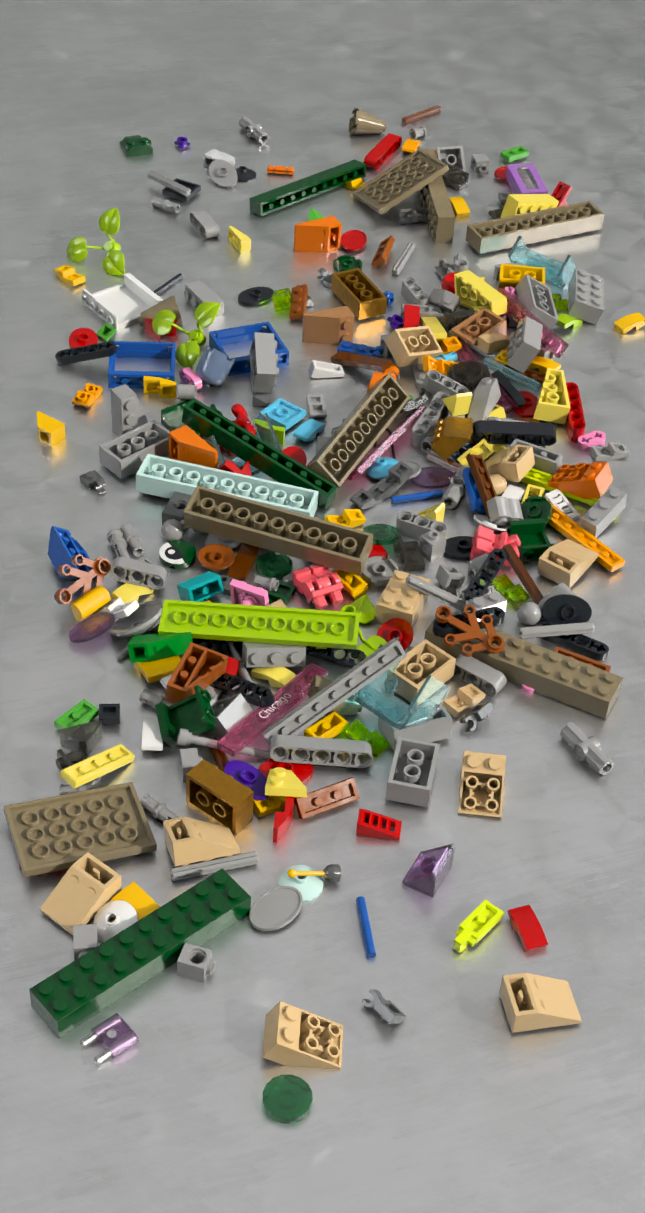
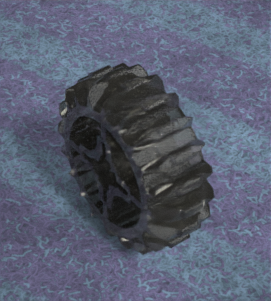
[447,359,490,392]

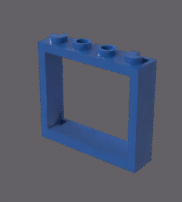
[209,321,289,376]
[108,341,176,389]

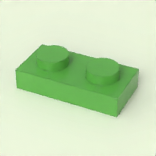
[500,146,529,162]
[54,699,99,737]

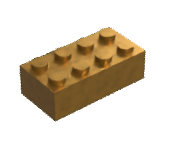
[331,268,387,320]

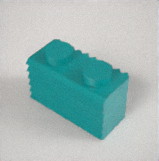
[177,571,224,602]

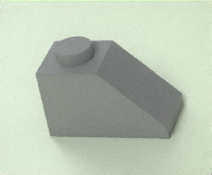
[428,288,461,315]

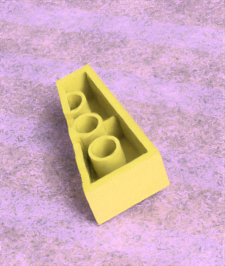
[500,194,559,218]
[454,270,508,315]
[533,368,570,424]

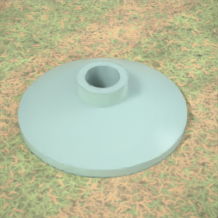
[278,865,323,902]

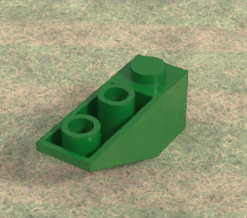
[127,632,193,663]

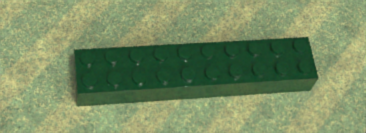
[29,869,251,1038]

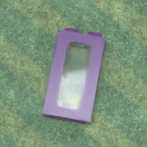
[505,163,548,194]

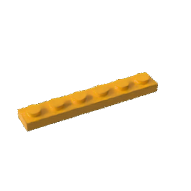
[548,503,625,572]

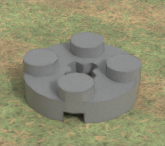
[361,556,398,588]

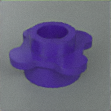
[174,137,190,149]
[387,314,403,329]

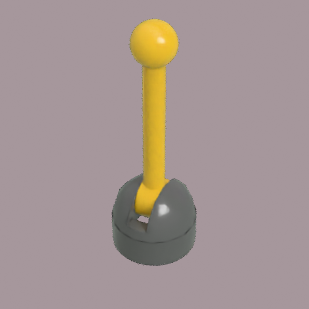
[287,864,341,882]

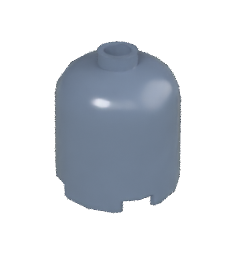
[196,345,235,387]

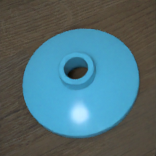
[365,457,398,479]

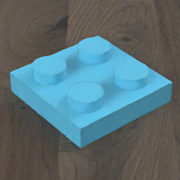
[259,398,306,431]

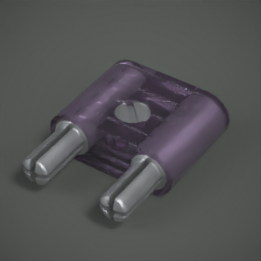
[80,1013,139,1065]

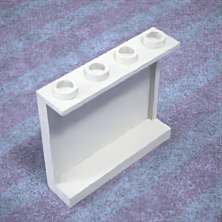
[82,273,163,330]

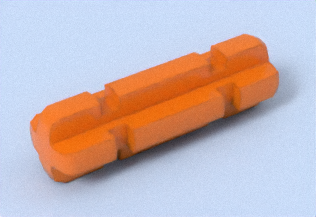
[267,165,294,175]

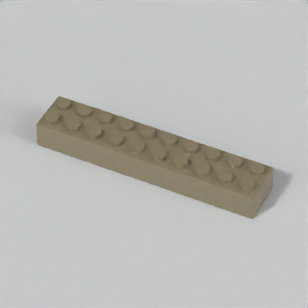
[417,149,455,243]
[466,201,604,254]
[306,373,410,488]
[183,485,373,576]
[424,613,623,719]

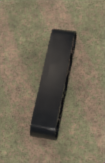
[473,420,557,446]

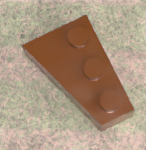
[165,642,228,704]

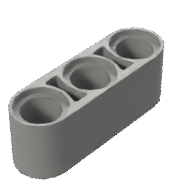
[190,210,220,239]
[401,277,428,305]
[422,370,470,396]
[177,384,197,400]
[395,511,447,541]
[110,557,167,590]
[453,653,507,697]

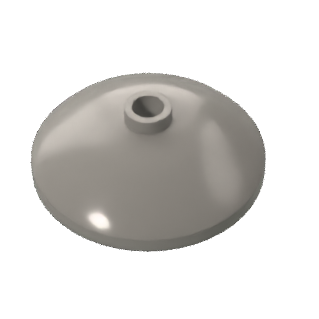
[108,600,163,637]

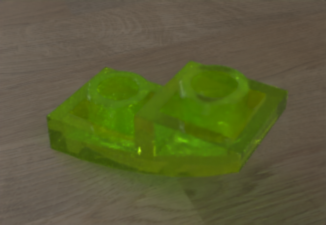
[342,718,389,757]

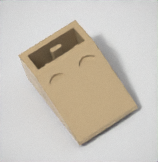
[484,444,535,482]
[538,539,599,588]
[458,751,506,818]
[163,817,241,866]
[40,852,122,935]
[499,973,582,1033]
[262,1001,343,1070]

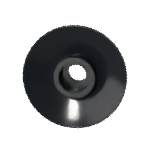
[235,166,256,182]

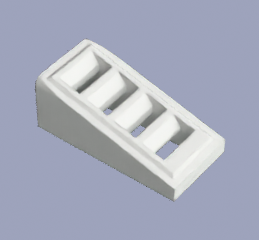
[308,360,344,378]
[544,489,580,520]

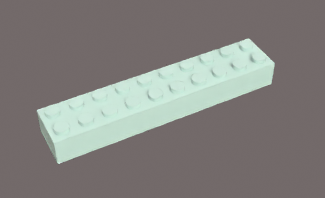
[136,454,319,517]

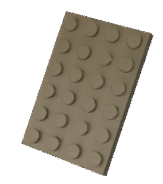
[352,149,449,215]
[4,782,157,877]

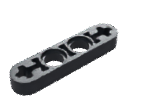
[55,341,117,365]
[491,370,526,409]
[464,548,507,601]
[432,607,505,637]
[538,621,609,661]
[306,646,367,668]
[212,673,275,708]

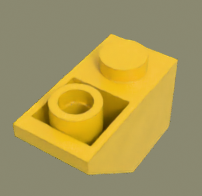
[36,411,66,447]

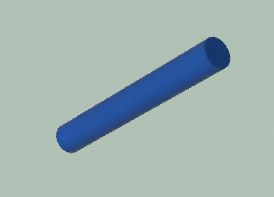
[391,490,443,504]
[356,896,376,958]

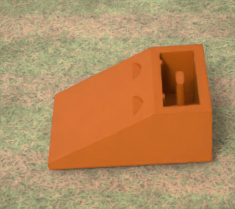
[293,216,342,252]
[169,425,218,469]
[547,461,613,499]

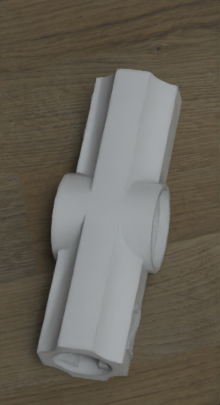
[239,117,269,145]
[442,465,470,509]
[560,722,614,776]

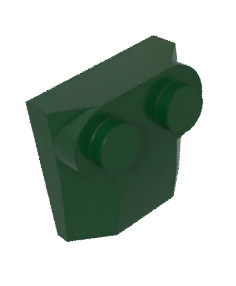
[119,135,153,157]

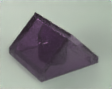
[402,844,455,898]

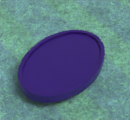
[224,760,269,801]

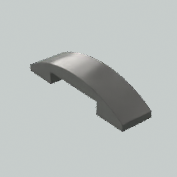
[350,461,413,509]

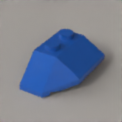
[48,526,96,581]

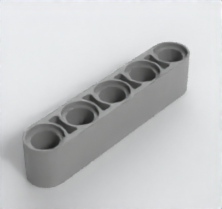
[410,391,451,448]
[270,735,373,768]

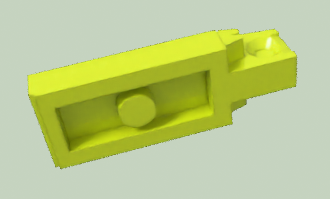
[453,900,504,953]

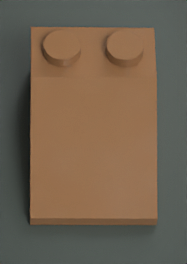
[302,306,355,345]
[451,307,507,345]

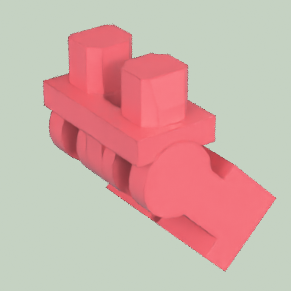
[470,525,521,567]
[292,564,344,610]

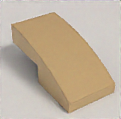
[442,683,486,718]

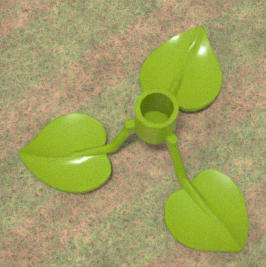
[67,208,125,276]
[152,302,220,369]
[310,594,387,658]

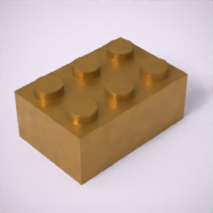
[186,759,254,836]

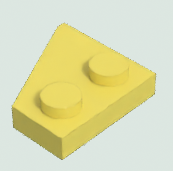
[265,767,307,798]

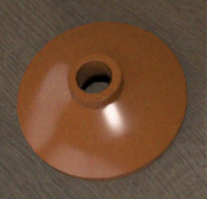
[198,544,235,570]

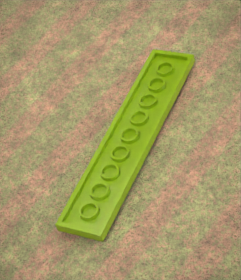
[158,599,360,650]

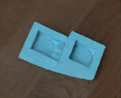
[293,419,326,442]

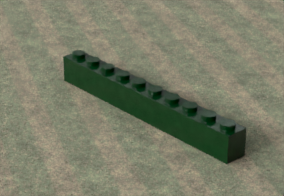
[249,159,366,216]
[181,398,338,511]

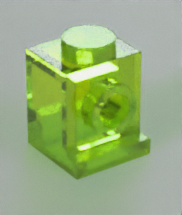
[272,288,291,312]

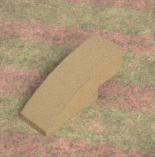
[477,333,510,354]

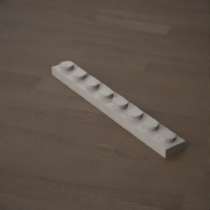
[261,638,407,749]

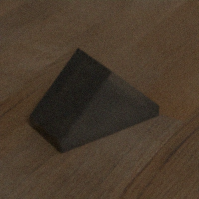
[59,720,102,757]

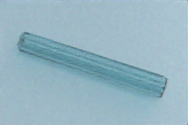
[482,357,541,391]

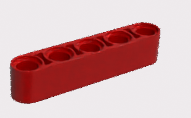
[363,133,402,170]
[565,382,586,443]

